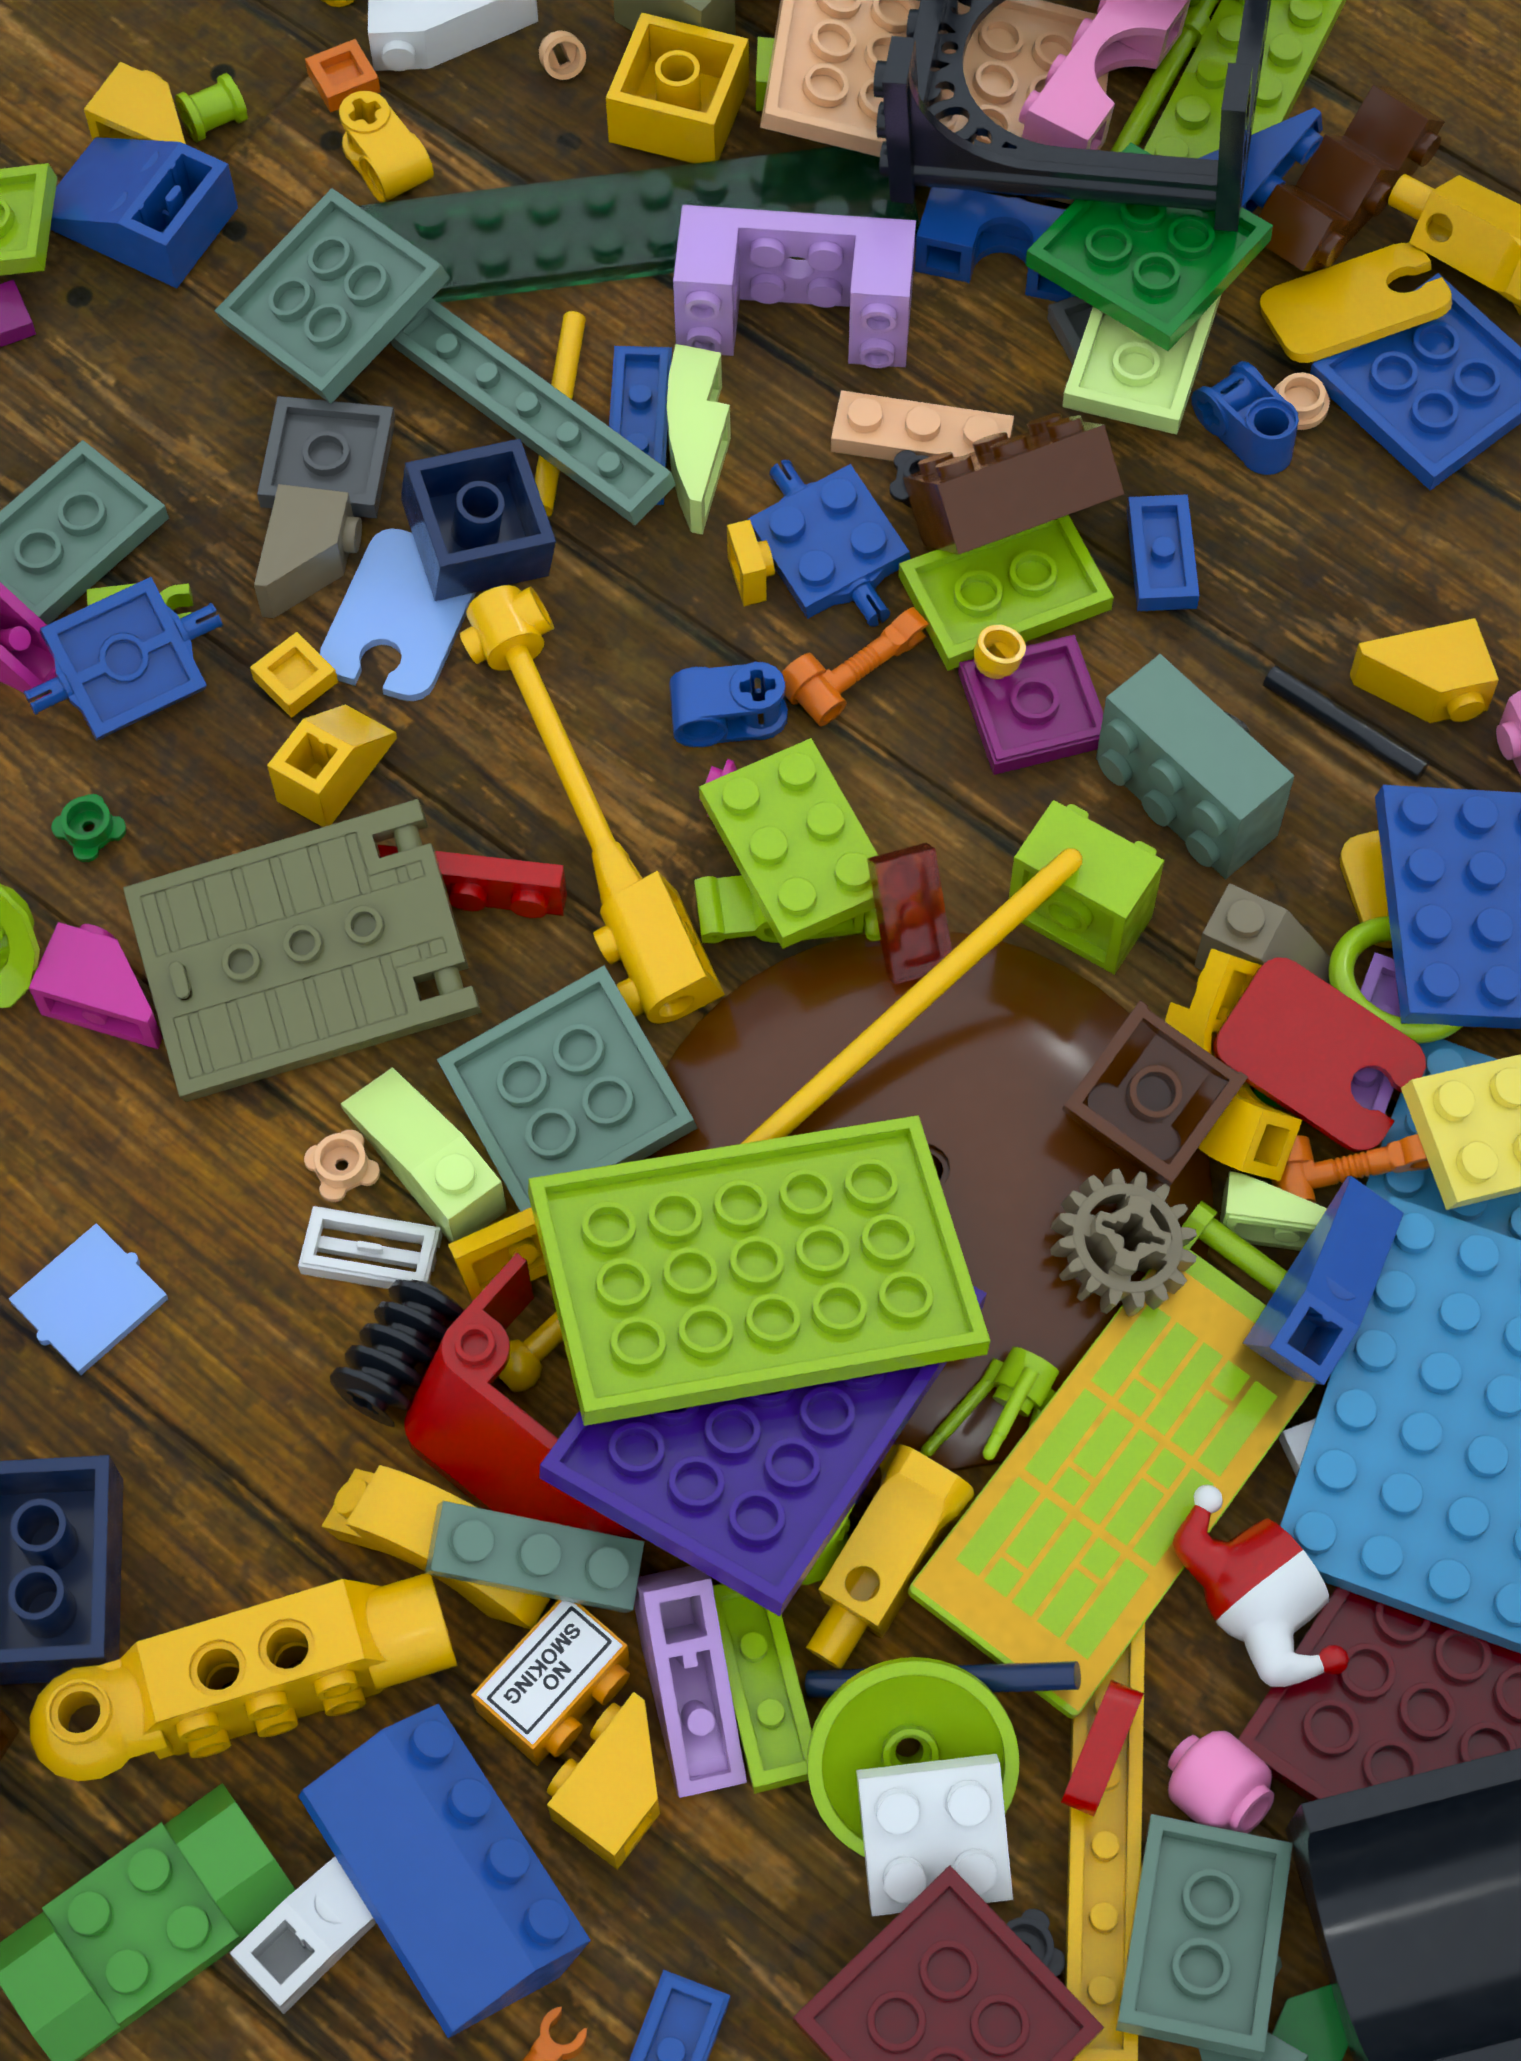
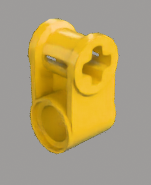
[339,91,434,204]

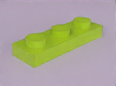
[713,1584,812,1794]

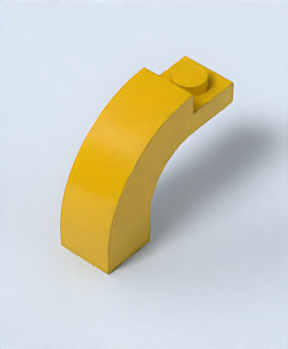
[1165,948,1302,1181]
[321,1465,550,1629]

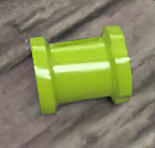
[175,73,248,143]

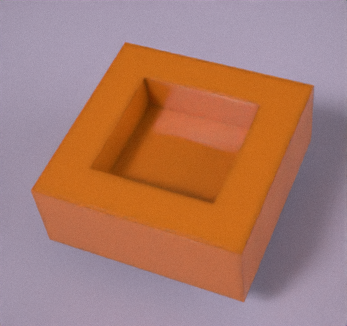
[305,39,381,113]

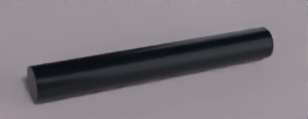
[1263,665,1430,782]

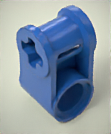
[1191,361,1299,475]
[669,662,788,747]

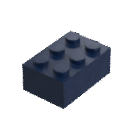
[0,1455,123,1685]

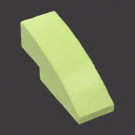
[667,344,731,535]

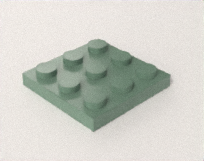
[214,188,450,404]
[437,965,698,1212]

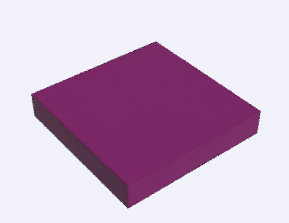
[958,635,1103,775]

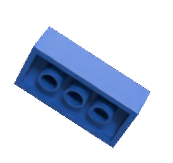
[298,1704,591,2038]

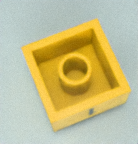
[606,12,749,169]

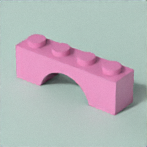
[1019,0,1191,150]

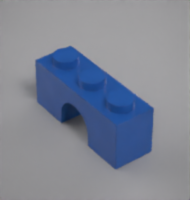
[915,187,1075,302]

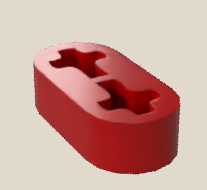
[1061,1680,1144,1817]

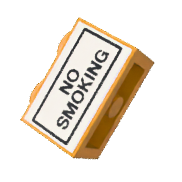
[471,1600,630,1766]

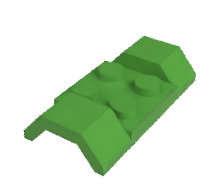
[0,1783,296,2061]

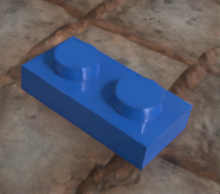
[1126,495,1200,611]

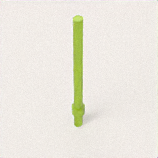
[1111,0,1219,152]

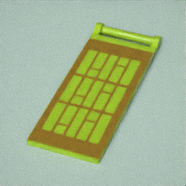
[908,1200,1316,1719]

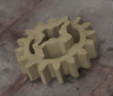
[1050,1169,1197,1316]

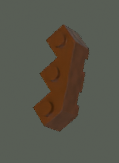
[1258,85,1445,271]

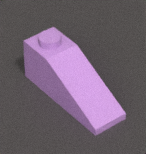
[634,1566,747,1798]

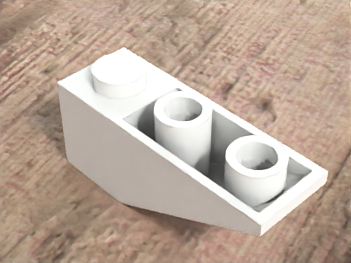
[230,1857,376,2014]

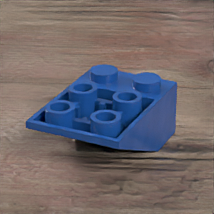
[50,137,238,288]

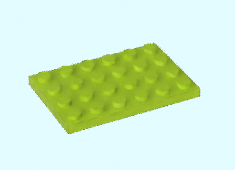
[528,1115,990,1426]

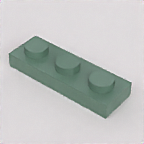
[425,1501,644,1613]

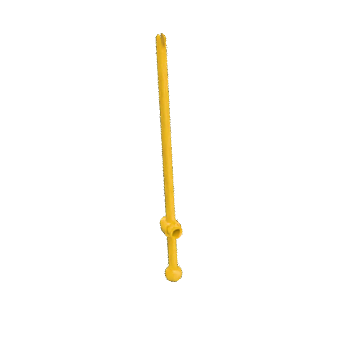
[499,848,1082,1392]

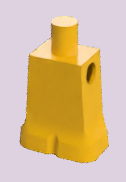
[1388,174,1521,315]
[806,1444,975,1670]

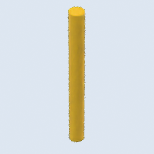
[535,311,586,517]

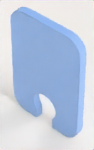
[320,528,476,701]

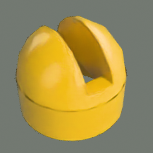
[974,625,1026,679]

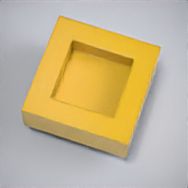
[727,520,775,606]
[250,632,338,718]

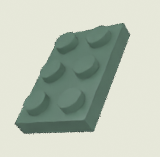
[0,440,169,625]
[1116,1814,1293,2061]

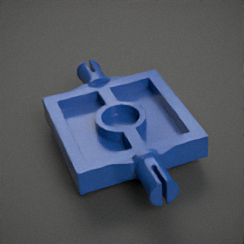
[748,460,910,627]
[23,577,223,741]

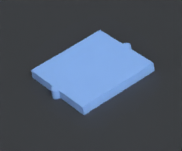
[9,1223,168,1375]

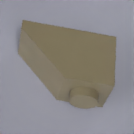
[254,484,362,618]
[1194,883,1330,983]

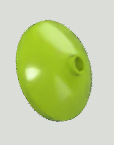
[807,1657,1019,1857]

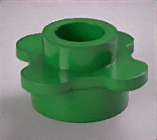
[51,794,126,862]

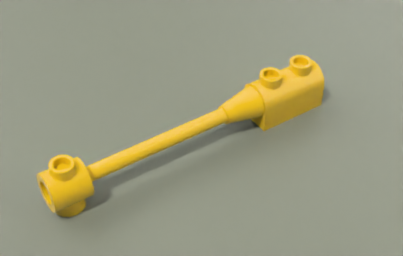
[459,585,725,1024]

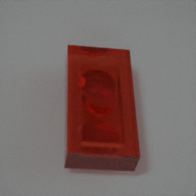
[867,842,952,984]

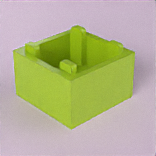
[1009,800,1164,975]

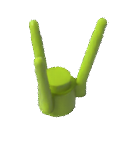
[921,1346,1059,1460]

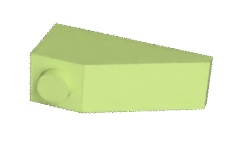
[341,1067,507,1243]

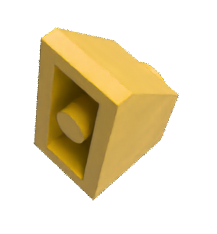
[84,62,186,144]
[1350,618,1499,723]

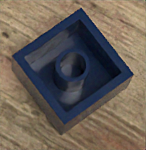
[401,439,556,601]

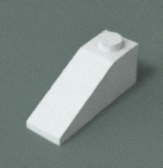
[368,0,538,71]

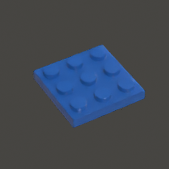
[1310,273,1521,490]

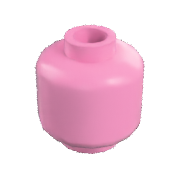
[1168,1731,1274,1834]

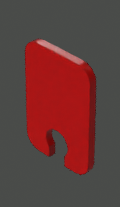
[1214,957,1426,1152]

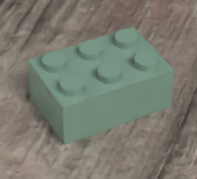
[1096,654,1294,879]

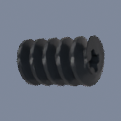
[330,1279,464,1428]

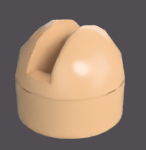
[539,30,586,80]

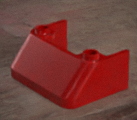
[404,1253,647,1543]

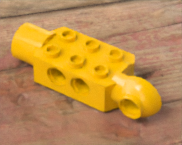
[29,1573,457,1782]

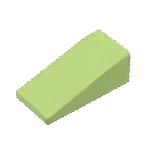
[1220,1171,1327,1251]

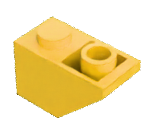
[267,704,397,827]
[547,1692,660,1870]

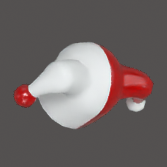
[1173,1485,1349,1687]

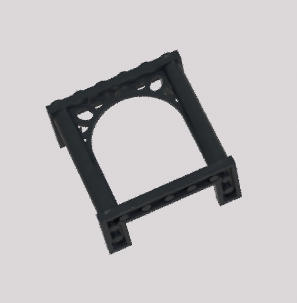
[874,0,1271,232]

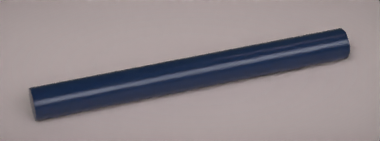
[805,1661,1081,1698]

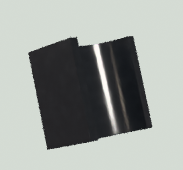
[1285,1748,1521,2061]

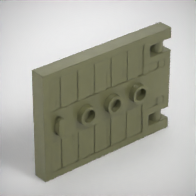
[123,799,482,1102]

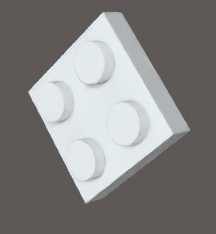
[856,1754,1013,1916]

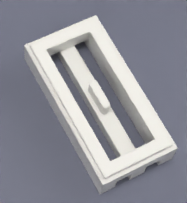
[298,1206,442,1289]

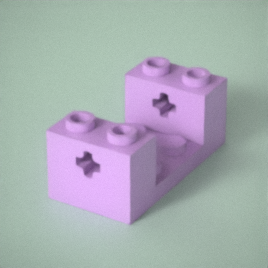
[673,205,916,368]

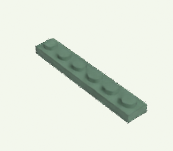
[391,298,676,525]

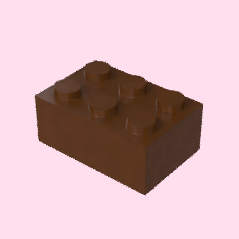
[903,413,1124,555]

